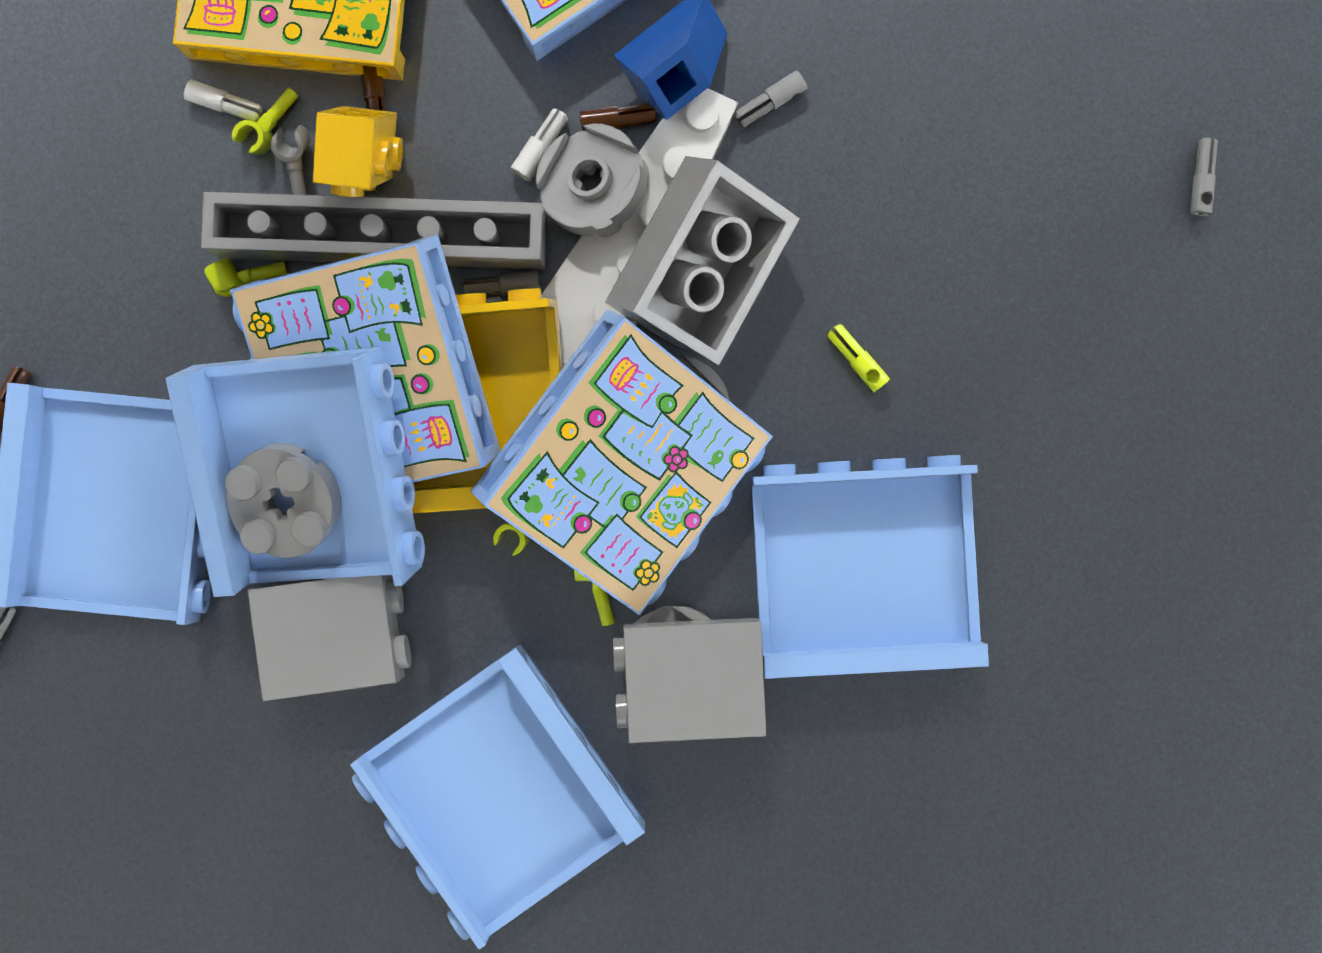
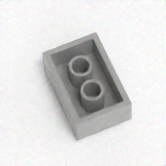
[604,156,800,365]

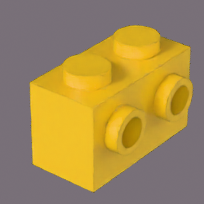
[313,106,403,197]

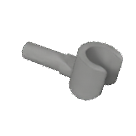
[271,125,310,195]

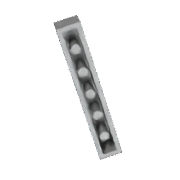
[201,192,547,270]

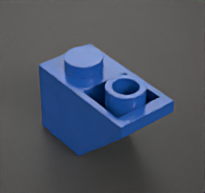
[613,0,727,120]

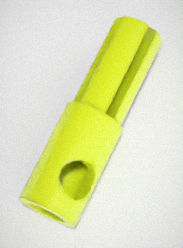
[827,324,890,393]

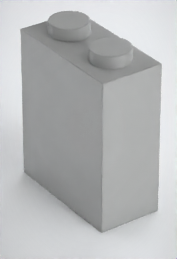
[248,575,411,701]
[613,618,766,743]

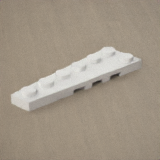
[541,88,738,367]

